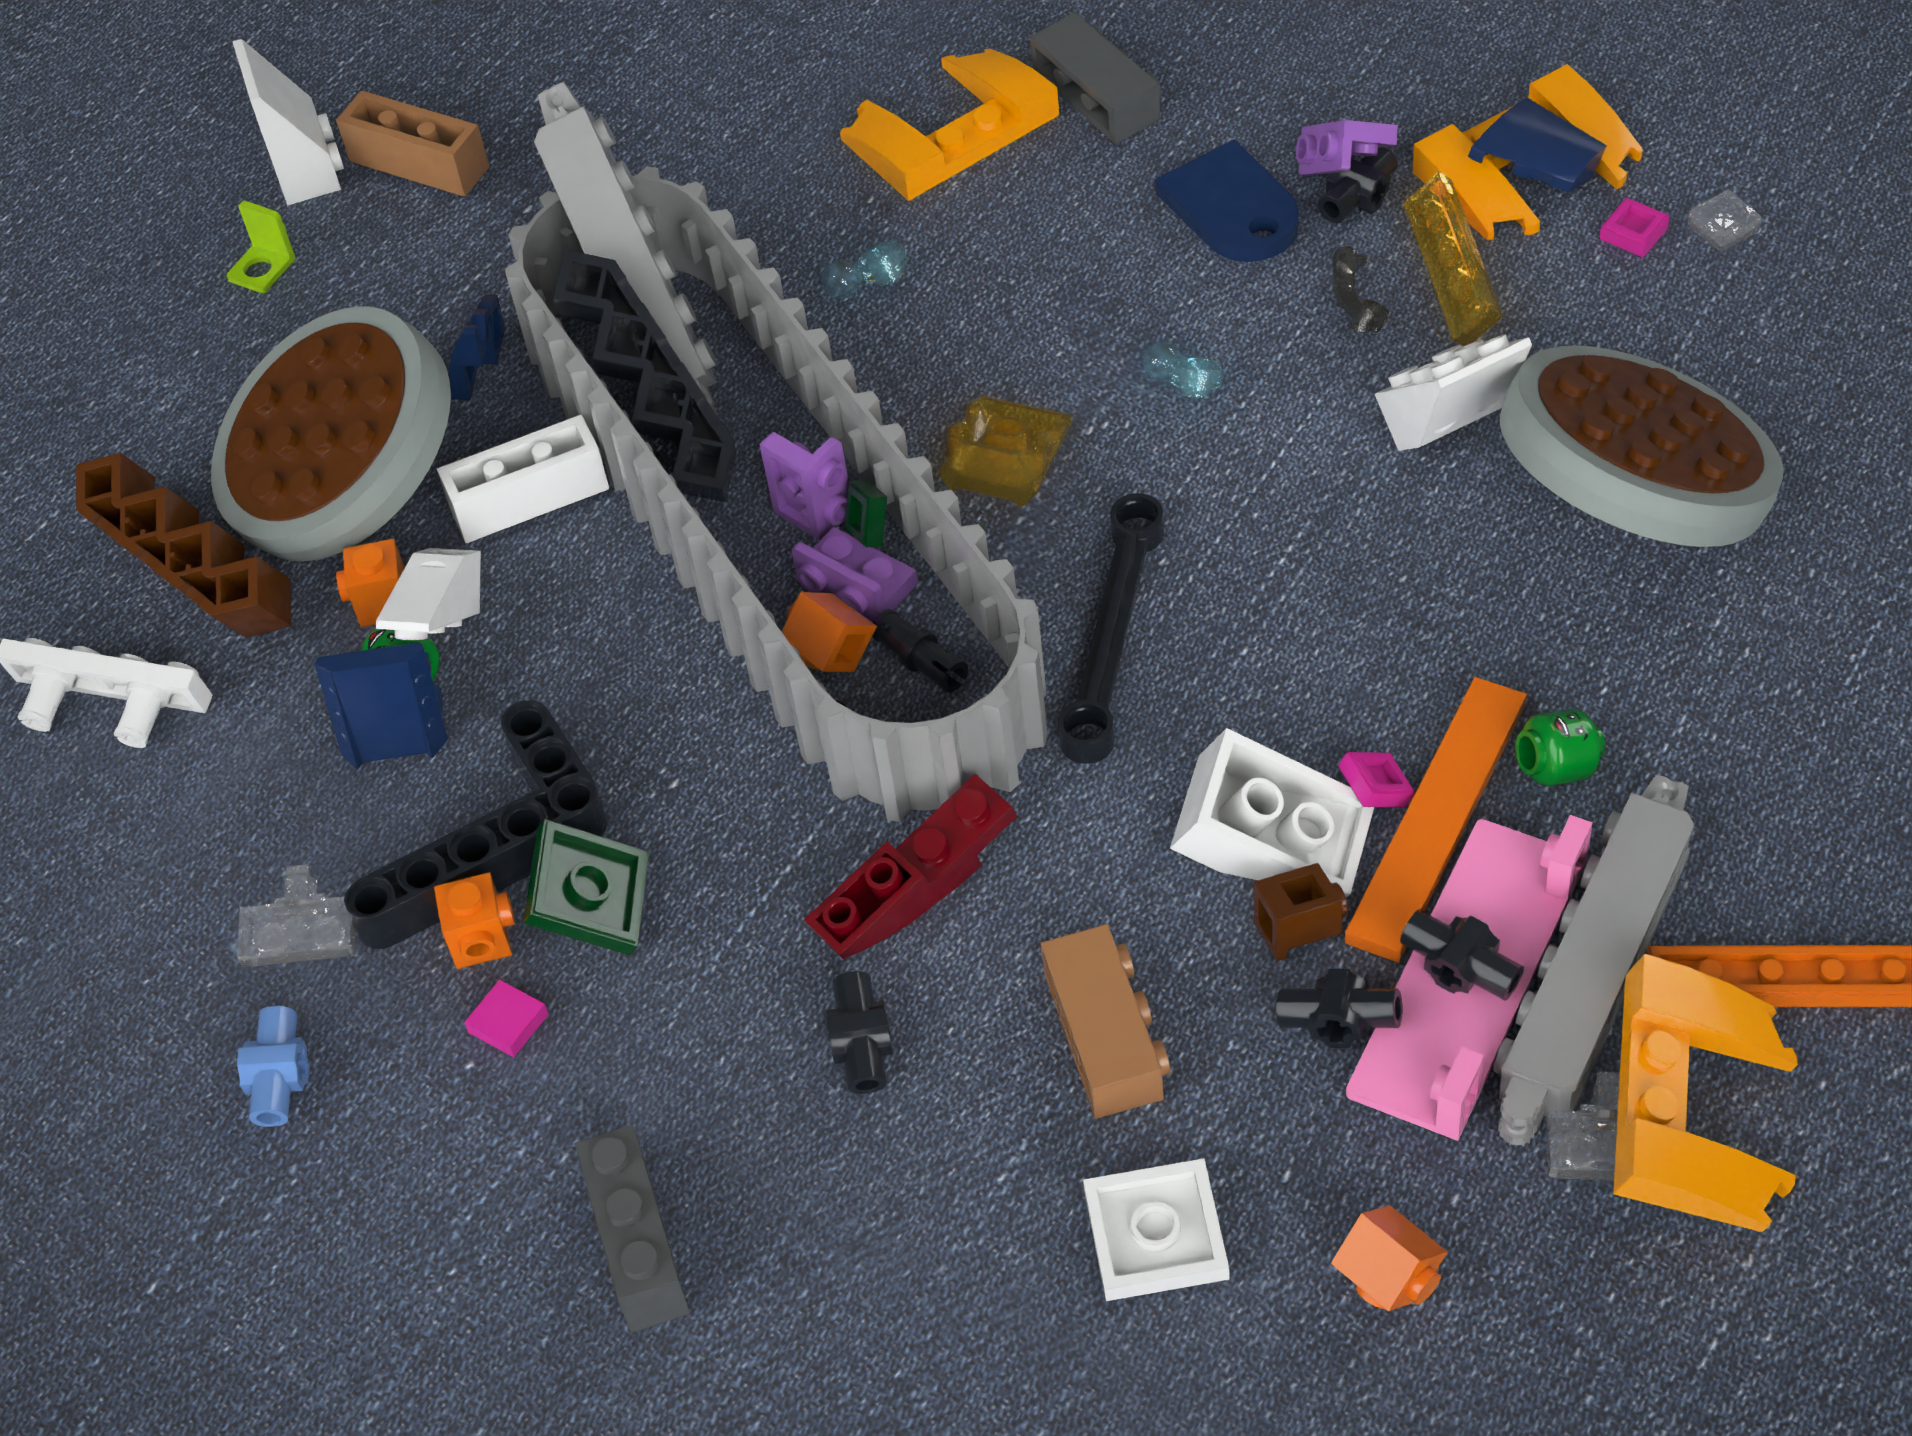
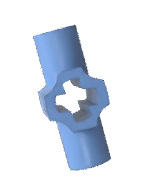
[237,1006,309,1127]

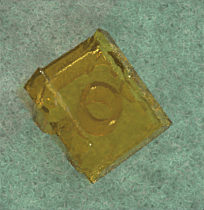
[939,395,1072,509]

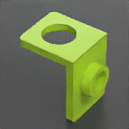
[227,200,296,293]

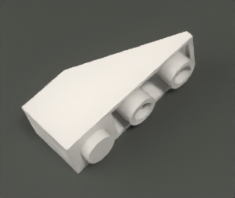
[376,548,481,640]

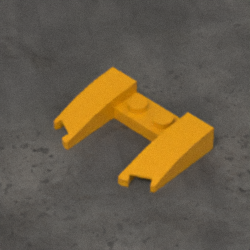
[840,48,1059,201]
[1412,64,1643,240]
[1613,954,1798,1232]

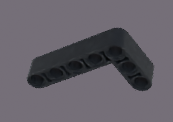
[344,700,607,949]

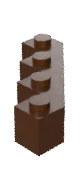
[76,453,291,638]

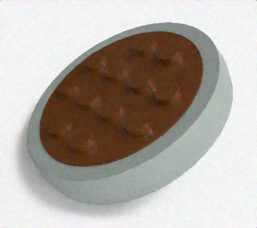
[211,306,451,562]
[1500,346,1784,547]

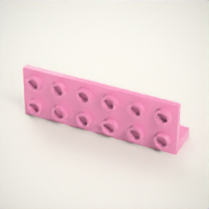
[1346,815,1593,1141]

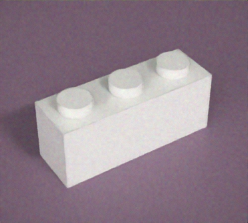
[437,414,609,543]

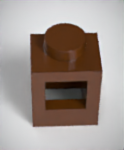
[1254,863,1348,961]

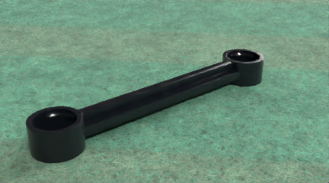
[1058,493,1164,764]

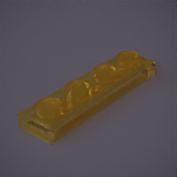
[1404,171,1503,346]

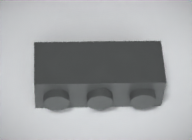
[1030,12,1162,144]
[574,1124,690,1333]

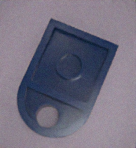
[1155,139,1299,262]

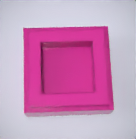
[1600,197,1670,258]
[1338,752,1415,808]
[464,979,549,1058]

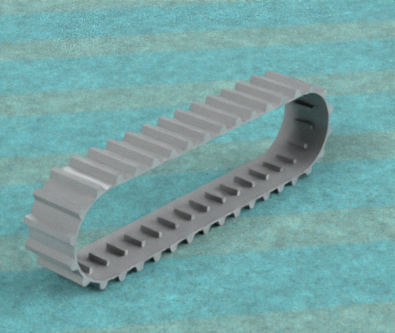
[505,166,1048,822]

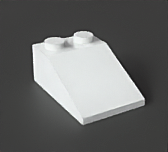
[233,39,344,206]
[1170,728,1374,898]

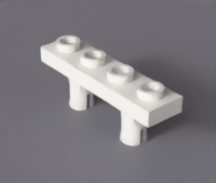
[0,638,213,748]

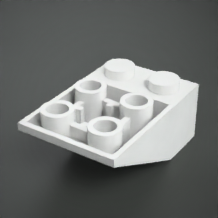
[1375,334,1532,451]

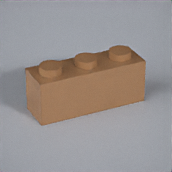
[336,90,490,197]
[1040,924,1171,1119]

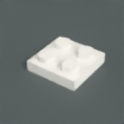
[1083,1158,1230,1301]

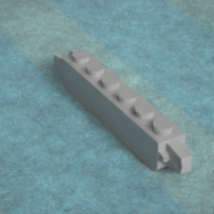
[534,82,719,415]
[1493,775,1695,1147]

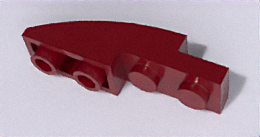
[804,774,1018,959]

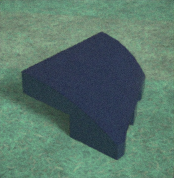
[1468,97,1607,192]
[449,294,505,400]

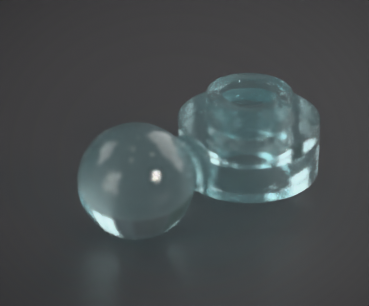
[821,240,908,299]
[1143,342,1223,398]

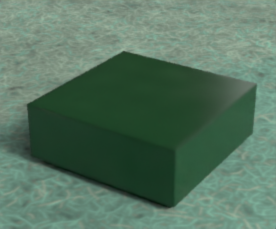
[845,480,887,547]

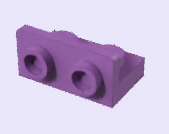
[1296,120,1398,176]
[759,431,849,540]
[791,527,918,625]

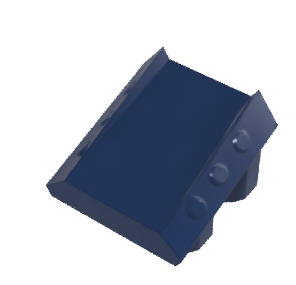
[315,642,448,770]

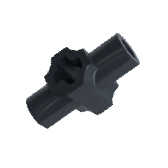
[1318,147,1398,224]
[1400,909,1524,1001]
[1276,969,1403,1048]
[826,971,893,1094]

